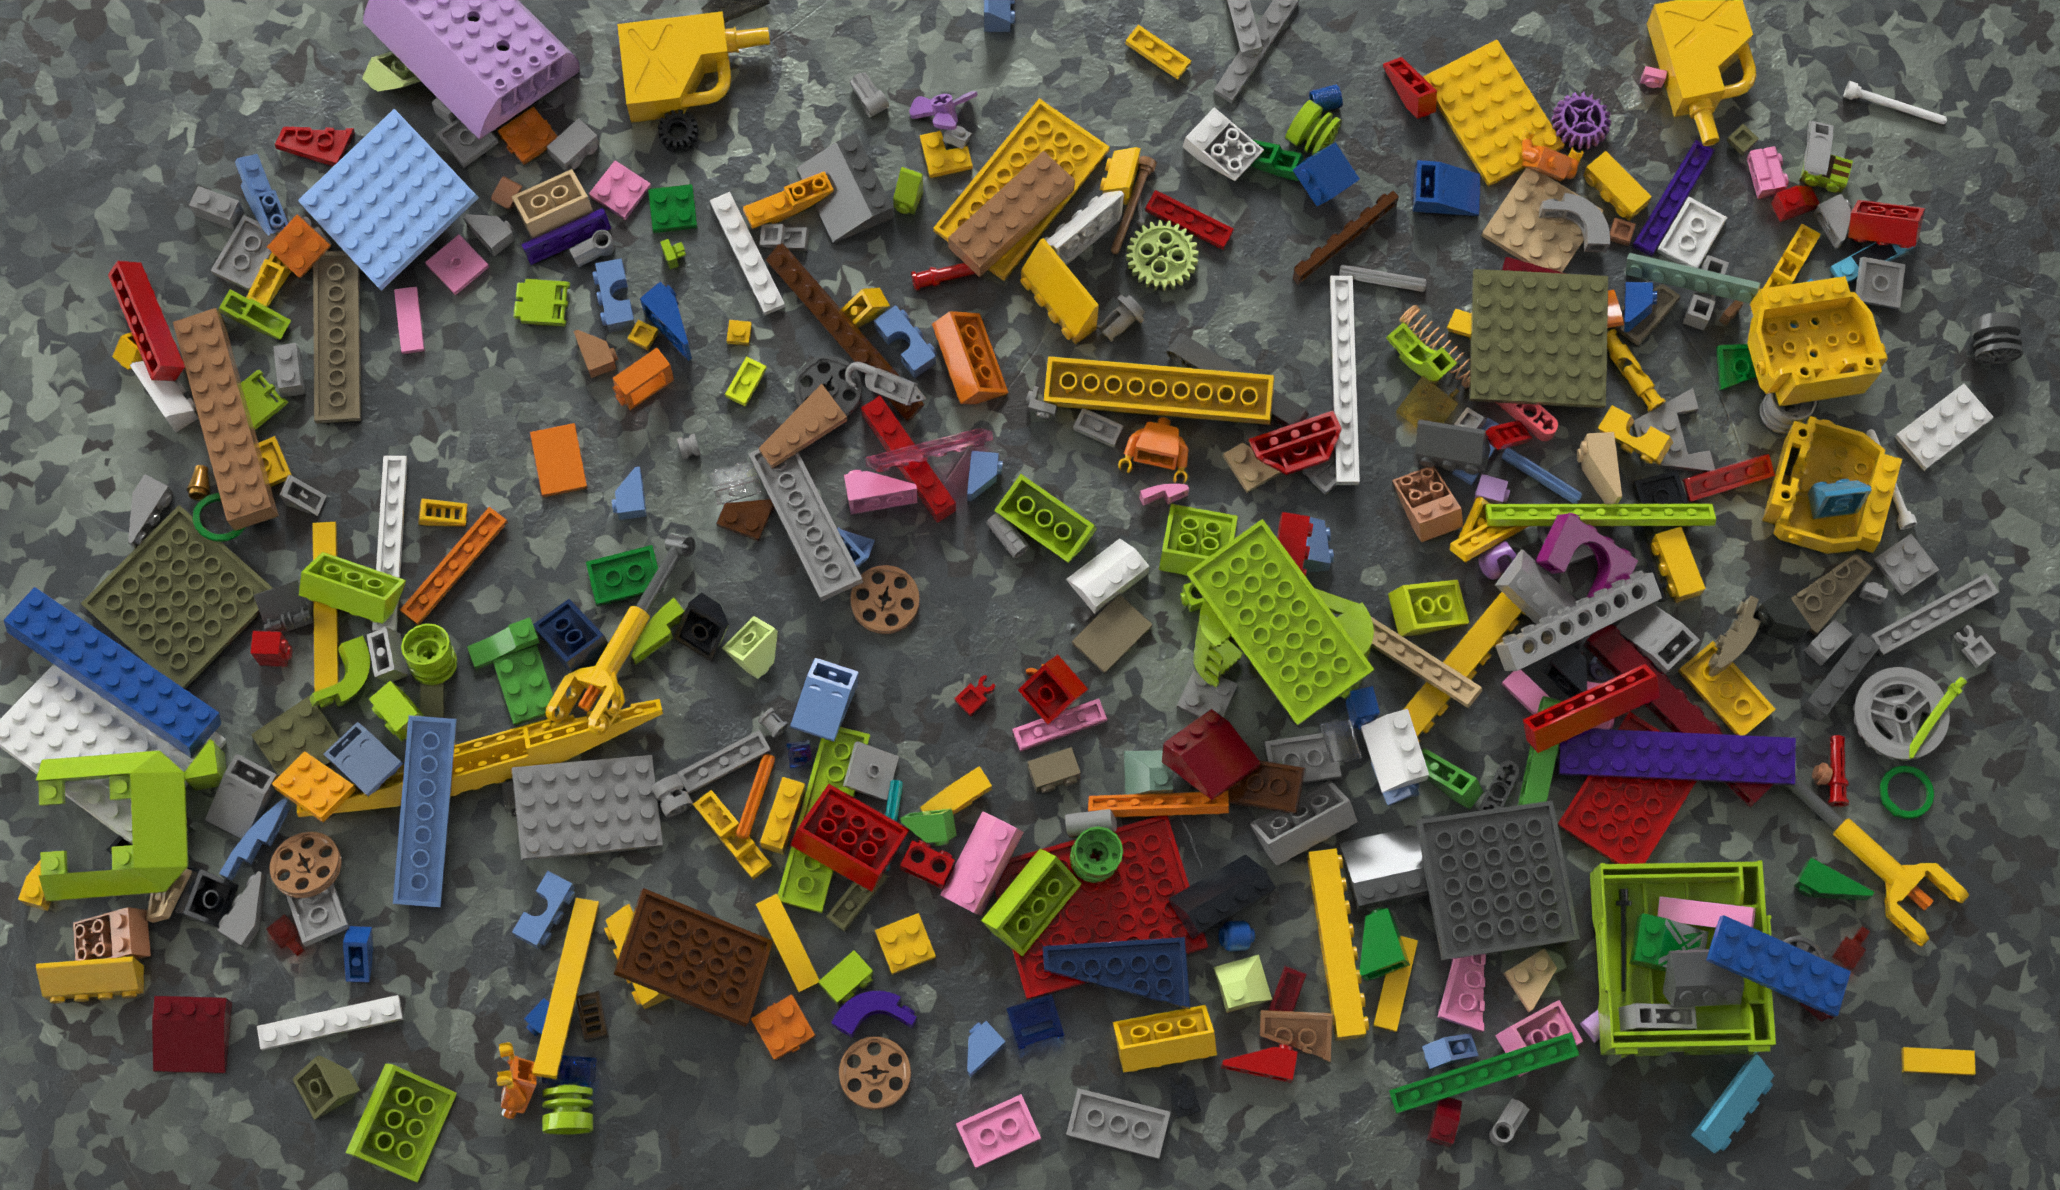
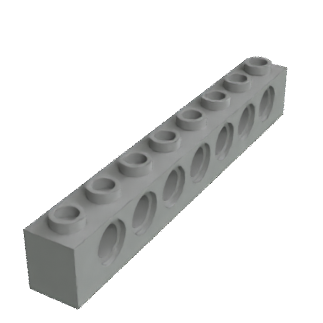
[1495,571,1662,671]

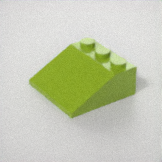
[1159,504,1238,575]

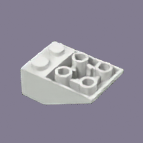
[1182,107,1264,181]

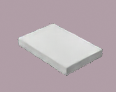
[1656,196,1728,268]

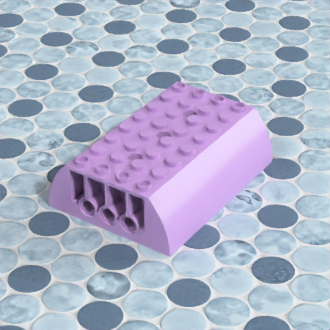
[363,0,580,140]

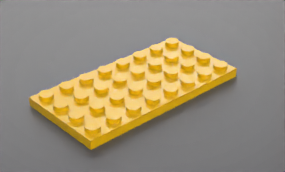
[933,98,1110,281]

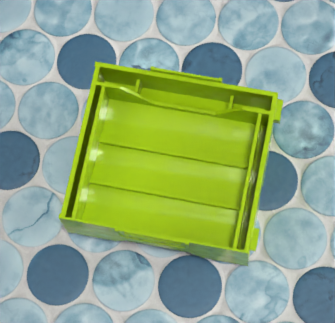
[1590,860,1776,1058]

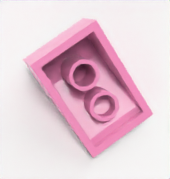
[844,470,918,515]
[1495,1000,1583,1077]

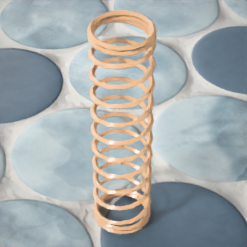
[1400,305,1470,388]

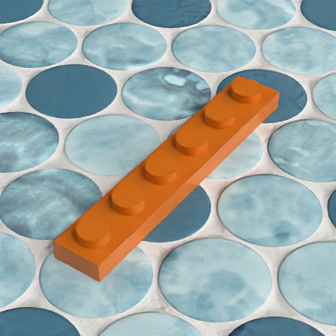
[400,507,508,625]
[1088,791,1229,817]

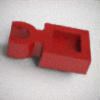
[954,675,996,717]

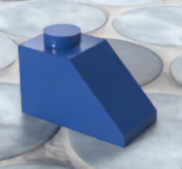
[1624,282,1657,332]
[343,926,373,982]

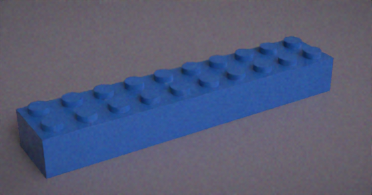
[3,587,221,758]

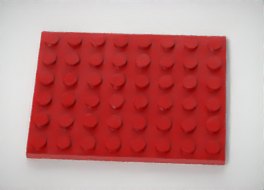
[995,815,1208,1000]

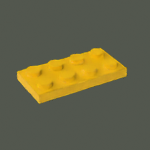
[1678,641,1776,736]

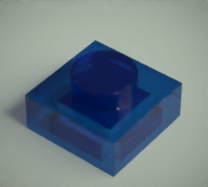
[786,740,813,768]

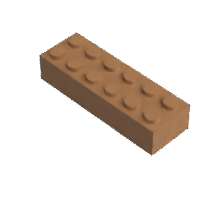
[948,151,1075,277]

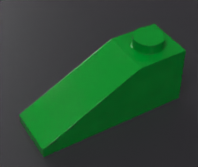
[1794,858,1874,901]

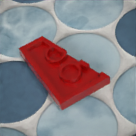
[275,127,355,166]

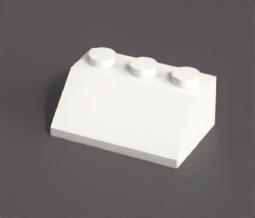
[130,361,199,432]
[1066,539,1149,614]
[1361,709,1429,793]

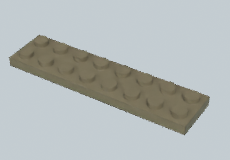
[313,251,361,423]

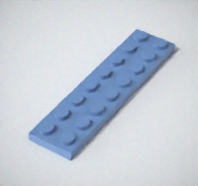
[393,715,457,907]

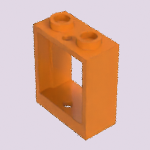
[612,348,674,410]

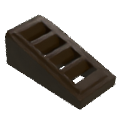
[576,991,609,1043]

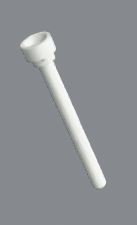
[1843,81,1947,124]
[1866,429,1917,530]

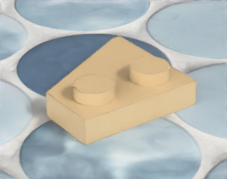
[1223,443,1281,493]
[146,869,192,923]
[1504,949,1557,1012]

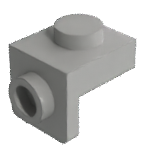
[1026,386,1057,419]

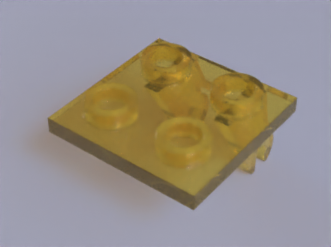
[1396,376,1460,428]

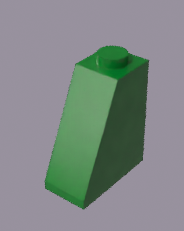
[1359,908,1410,982]

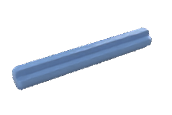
[1501,448,1582,504]

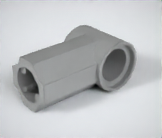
[850,72,889,118]
[569,230,615,267]
[1489,1098,1530,1147]

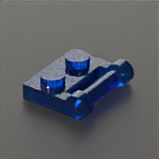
[1006,994,1064,1050]

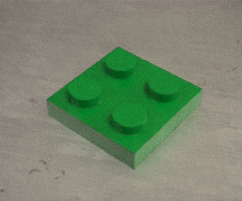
[648,184,697,233]

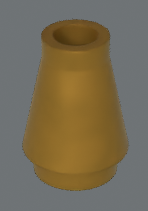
[187,465,210,501]

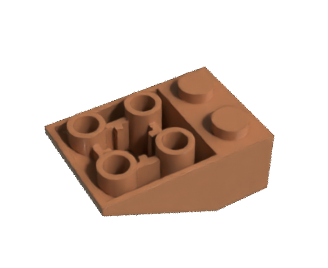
[1392,466,1463,542]
[73,907,151,961]

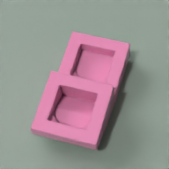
[1139,484,1189,506]

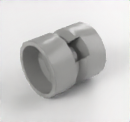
[651,774,693,818]

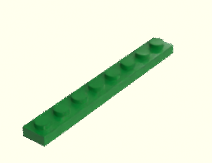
[1389,1032,1580,1113]

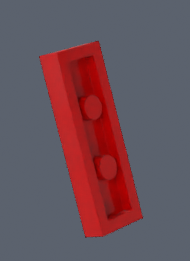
[1486,420,1533,450]

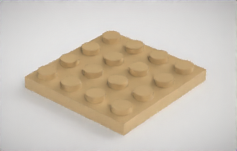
[1481,168,1603,273]

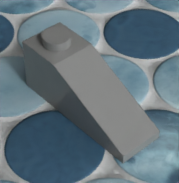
[1618,1003,1697,1032]

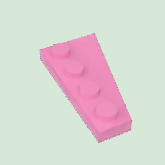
[1437,954,1486,1032]

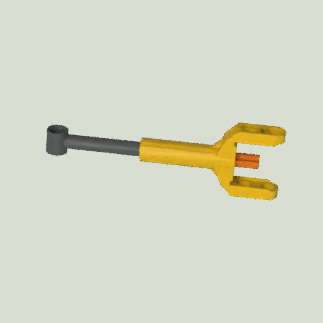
[546,533,696,736]
[1786,776,1969,947]

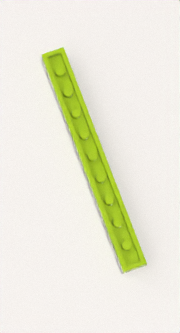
[1485,504,1716,526]

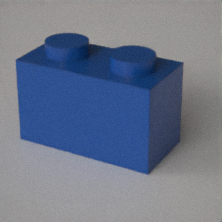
[1346,686,1380,730]

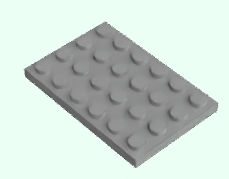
[511,755,663,861]

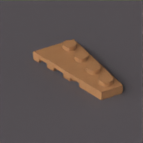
[759,384,848,469]

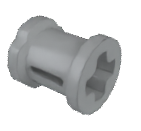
[758,708,789,738]

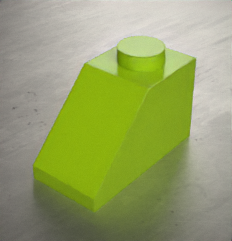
[893,167,923,214]

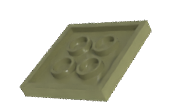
[251,695,340,776]

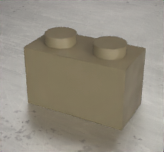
[1027,747,1081,793]

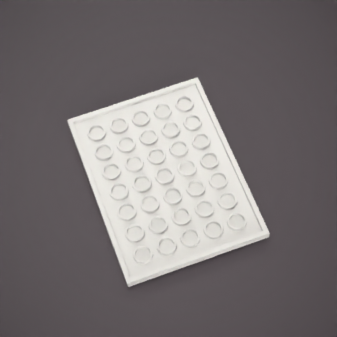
[0,664,226,844]

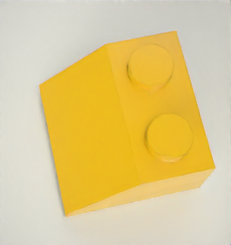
[1100,147,1141,205]

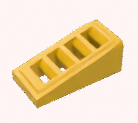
[418,499,467,526]

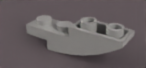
[1804,120,1833,175]

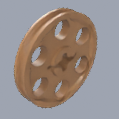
[851,565,919,634]
[270,832,342,898]
[839,1037,911,1109]

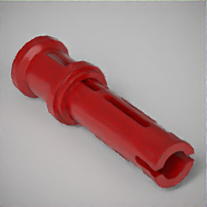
[911,263,976,291]
[1828,735,1849,807]

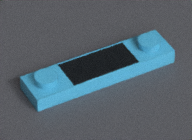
[1829,242,1917,283]

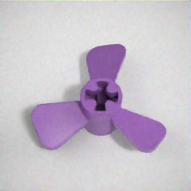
[909,91,978,130]

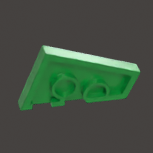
[1716,344,1757,391]

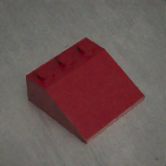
[1162,709,1261,801]
[152,996,232,1074]

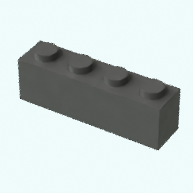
[1801,632,1880,721]

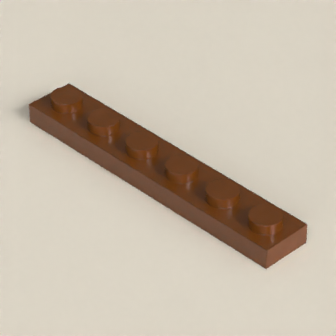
[1292,191,1399,285]

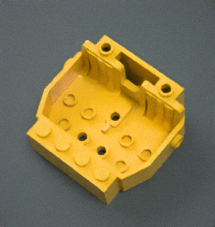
[1747,276,1888,406]
[1762,416,1902,554]

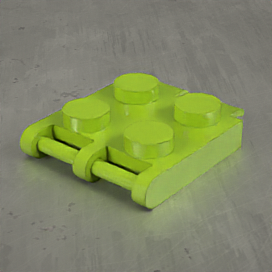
[513,279,570,326]
[241,370,288,430]

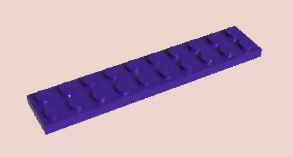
[1559,729,1796,785]

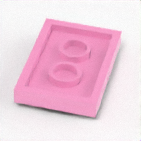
[956,1094,1041,1169]

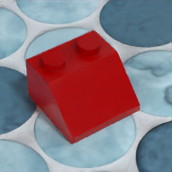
[1018,655,1088,724]

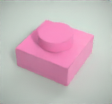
[1640,66,1667,88]

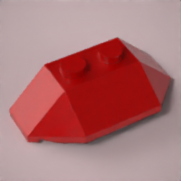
[1249,411,1342,475]

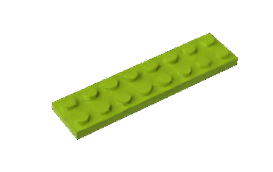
[778,727,870,913]

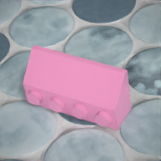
[940,811,1024,916]

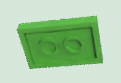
[493,646,558,726]

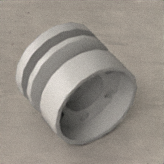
[1760,393,1817,434]

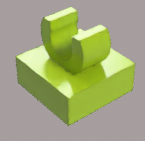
[660,239,686,269]

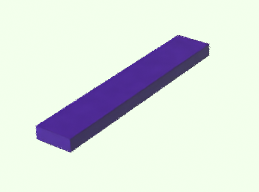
[1632,140,1715,257]

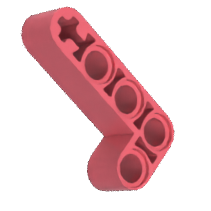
[1495,402,1558,442]

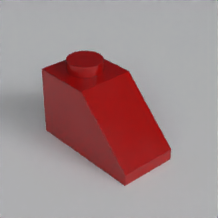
[1771,186,1820,222]

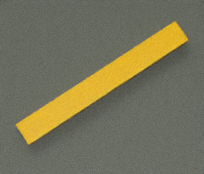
[313,522,339,692]
[532,898,599,1079]

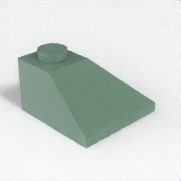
[1124,750,1173,795]

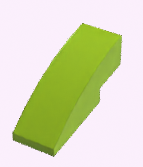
[218,289,291,340]
[631,598,685,665]

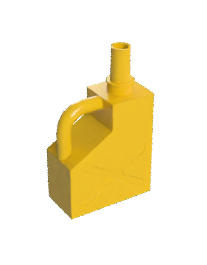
[1647,0,1757,146]
[617,11,770,123]

